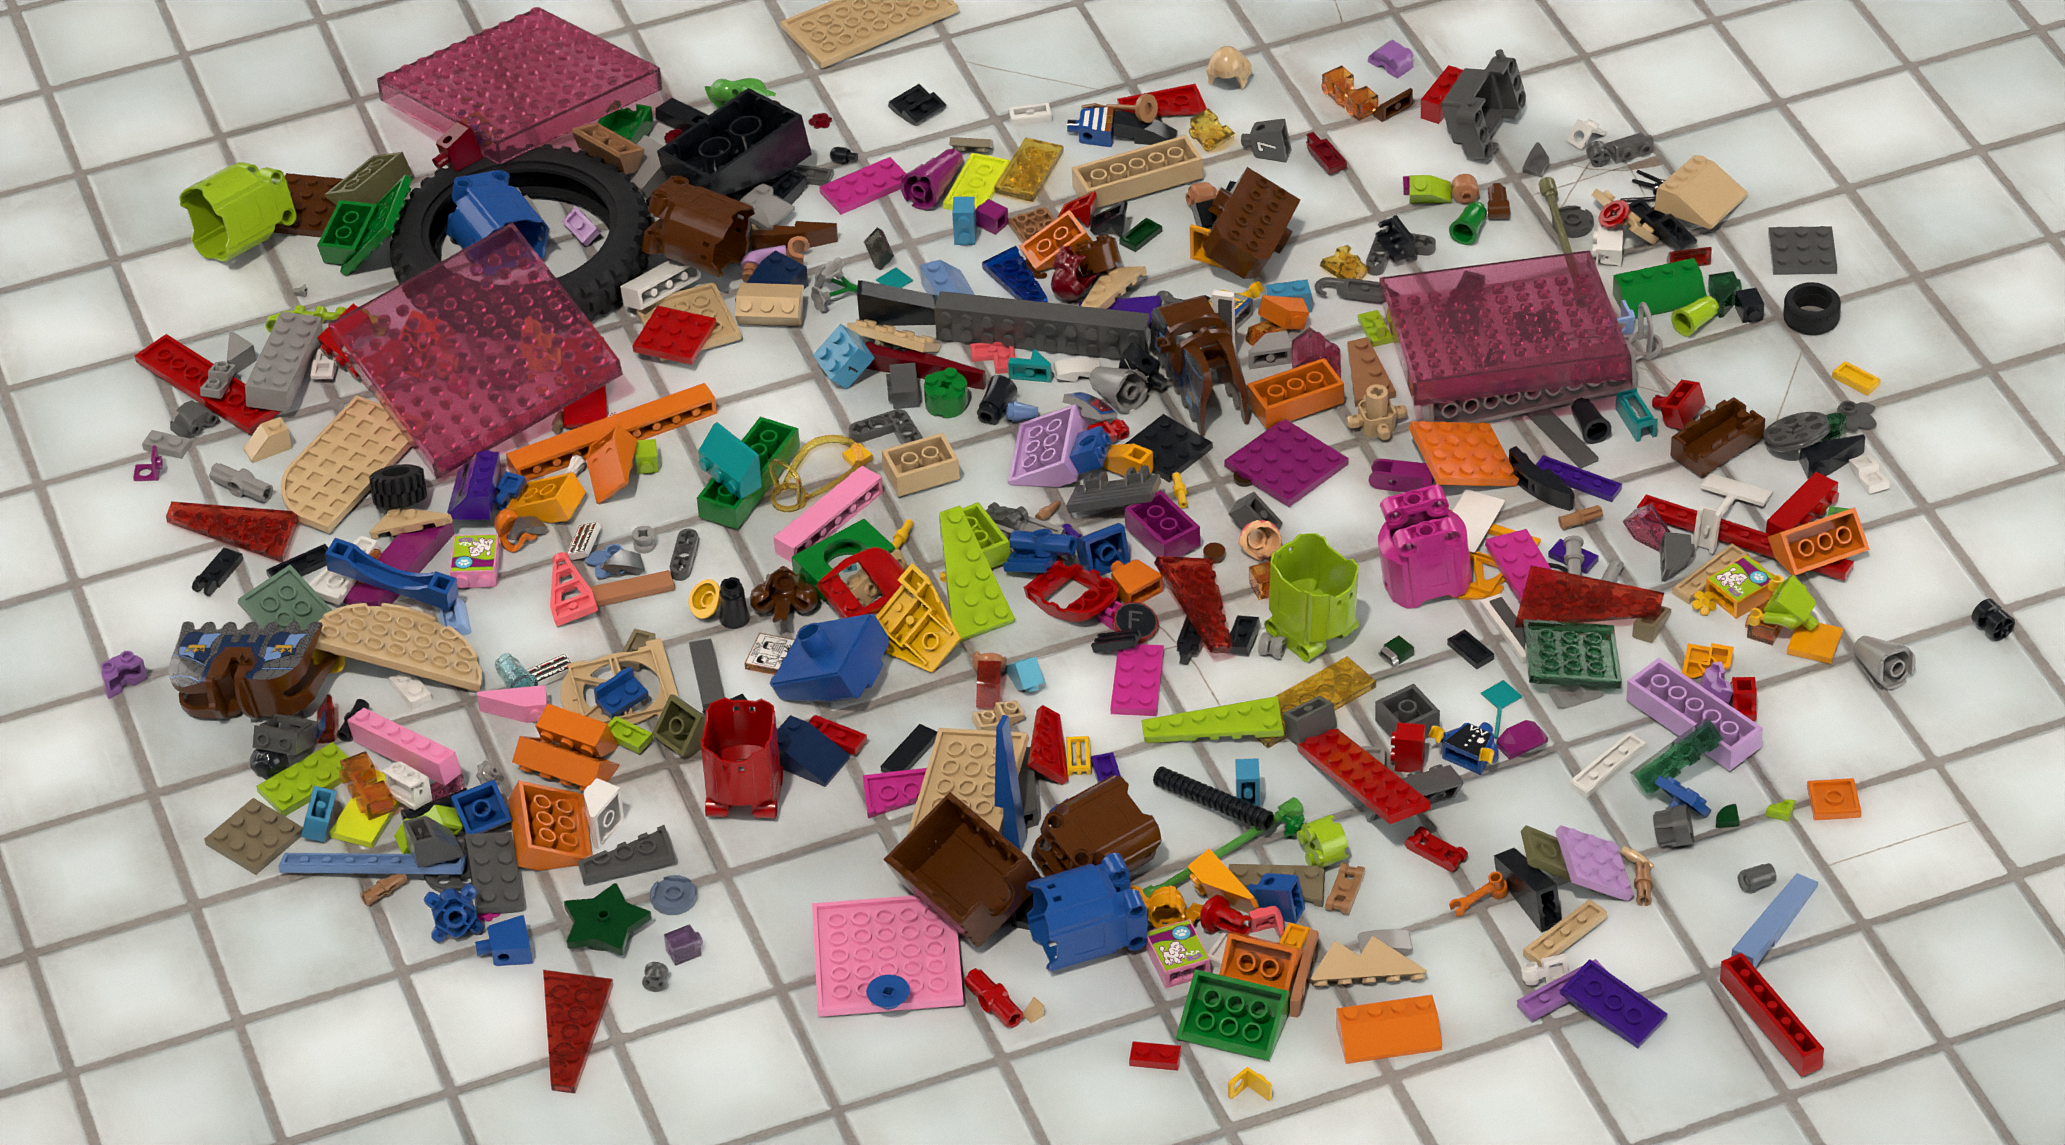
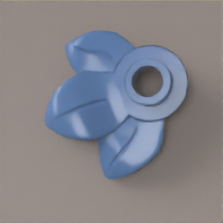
[585,544,625,579]

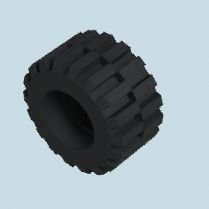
[369,464,427,508]

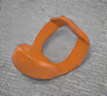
[494,508,537,552]

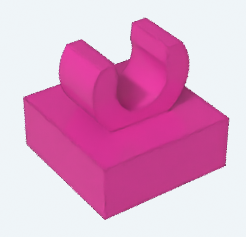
[1098,600,1122,631]

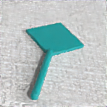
[876,267,913,288]
[1481,680,1522,739]

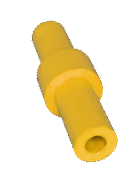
[1172,472,1188,508]
[892,519,914,549]

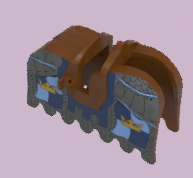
[1150,295,1249,436]
[168,621,336,719]

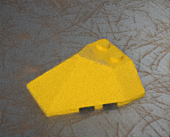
[876,563,962,673]

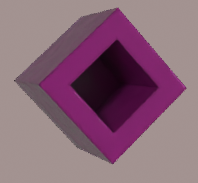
[975,199,1008,235]

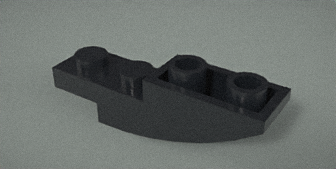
[1509,446,1575,511]

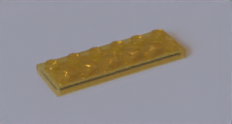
[1253,656,1376,749]

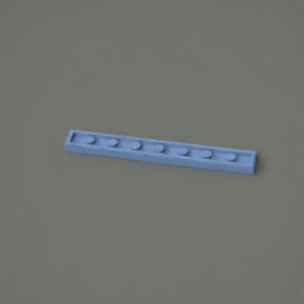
[278,853,467,874]

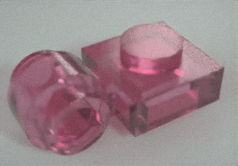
[429,773,464,803]

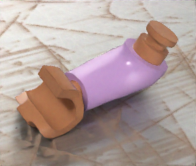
[740,236,810,282]

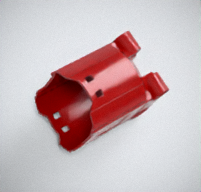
[700,697,783,819]

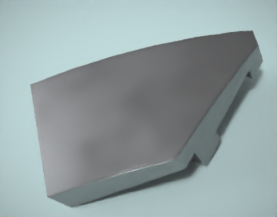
[1522,142,1550,178]
[507,516,547,541]
[600,549,644,575]

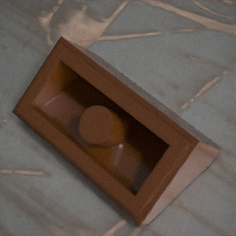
[1373,88,1413,122]

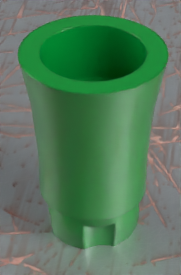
[1449,201,1487,245]

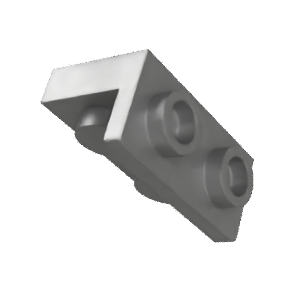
[1605,132,1654,164]

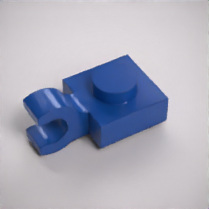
[494,471,527,510]

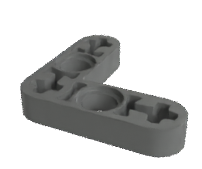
[1366,229,1436,276]
[849,409,923,445]

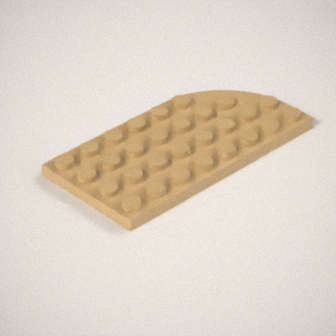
[281,395,428,533]

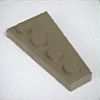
[1229,864,1324,907]

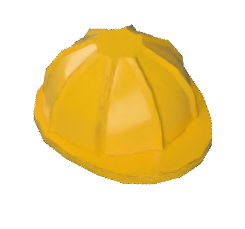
[688,579,721,619]

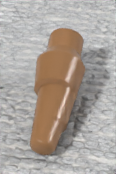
[1035,500,1060,521]

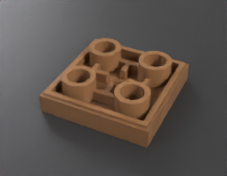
[1008,207,1055,243]

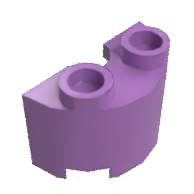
[1367,40,1414,79]
[101,651,147,699]
[1700,662,1733,704]

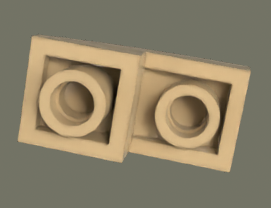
[971,700,1025,731]

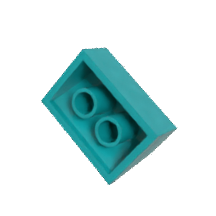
[698,422,762,499]

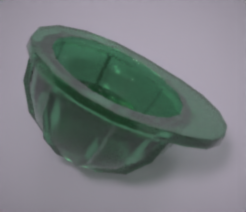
[1821,413,1847,441]

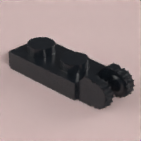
[192,547,243,596]

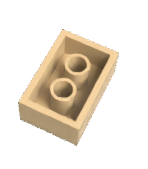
[881,433,960,497]

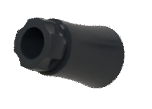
[977,375,1017,424]
[1571,397,1611,444]
[719,577,750,629]

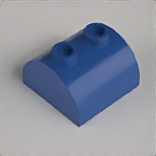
[1076,523,1130,576]

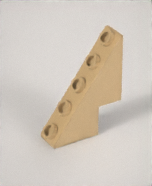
[1309,936,1427,987]

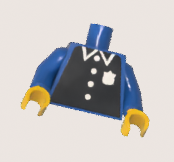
[1428,722,1498,775]

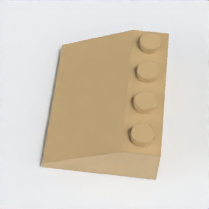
[1654,155,1748,230]

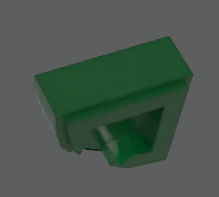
[1715,804,1740,828]

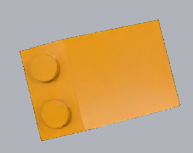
[506,472,586,523]
[1187,848,1259,914]

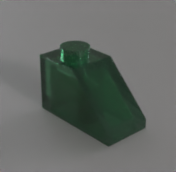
[1708,271,1742,318]

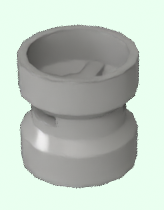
[1258,632,1287,659]

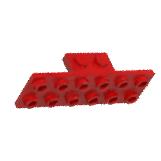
[562,337,610,428]

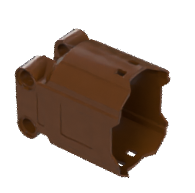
[641,176,755,277]
[1031,775,1162,877]

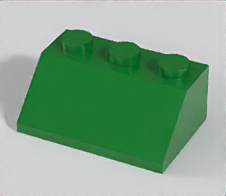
[317,200,378,264]

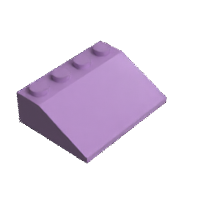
[1008,404,1088,487]

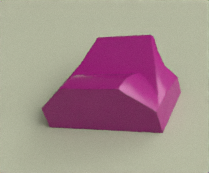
[1496,720,1548,760]

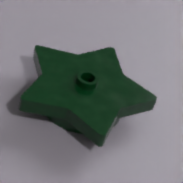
[564,883,652,955]

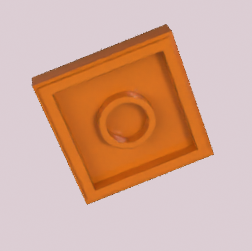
[1807,778,1861,821]

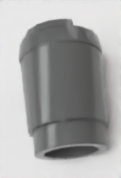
[1737,863,1777,892]

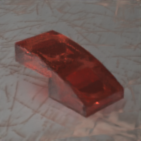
[976,660,1001,708]

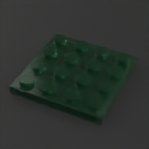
[1522,619,1622,689]

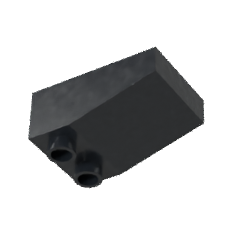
[657,88,812,195]

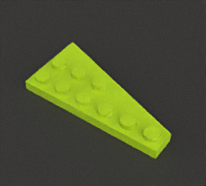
[939,505,1015,643]

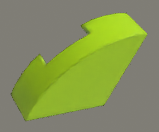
[1766,799,1796,822]

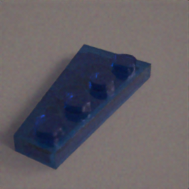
[982,246,1048,303]

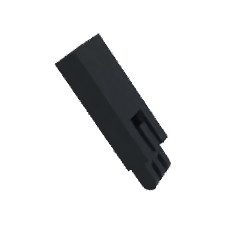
[655,98,708,132]

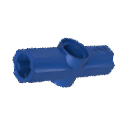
[1009,529,1078,557]

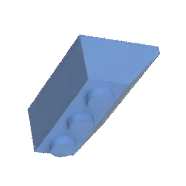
[920,260,975,301]

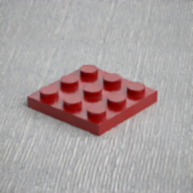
[632,305,717,365]

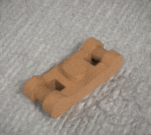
[1325,862,1365,915]

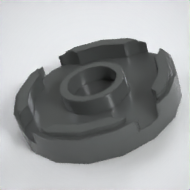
[1552,205,1594,238]

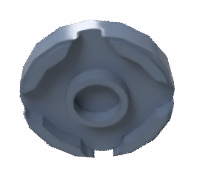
[650,875,697,915]

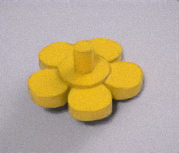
[1692,590,1716,616]

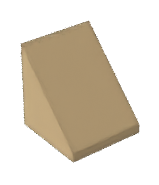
[1023,997,1045,1024]

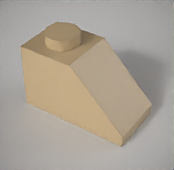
[243,417,292,463]

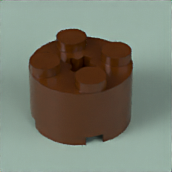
[1075,234,1122,275]

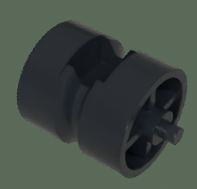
[1971,598,2015,641]

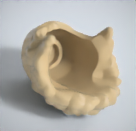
[1206,46,1252,90]

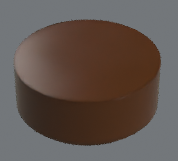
[1203,542,1226,564]

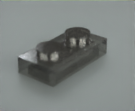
[864,227,894,270]

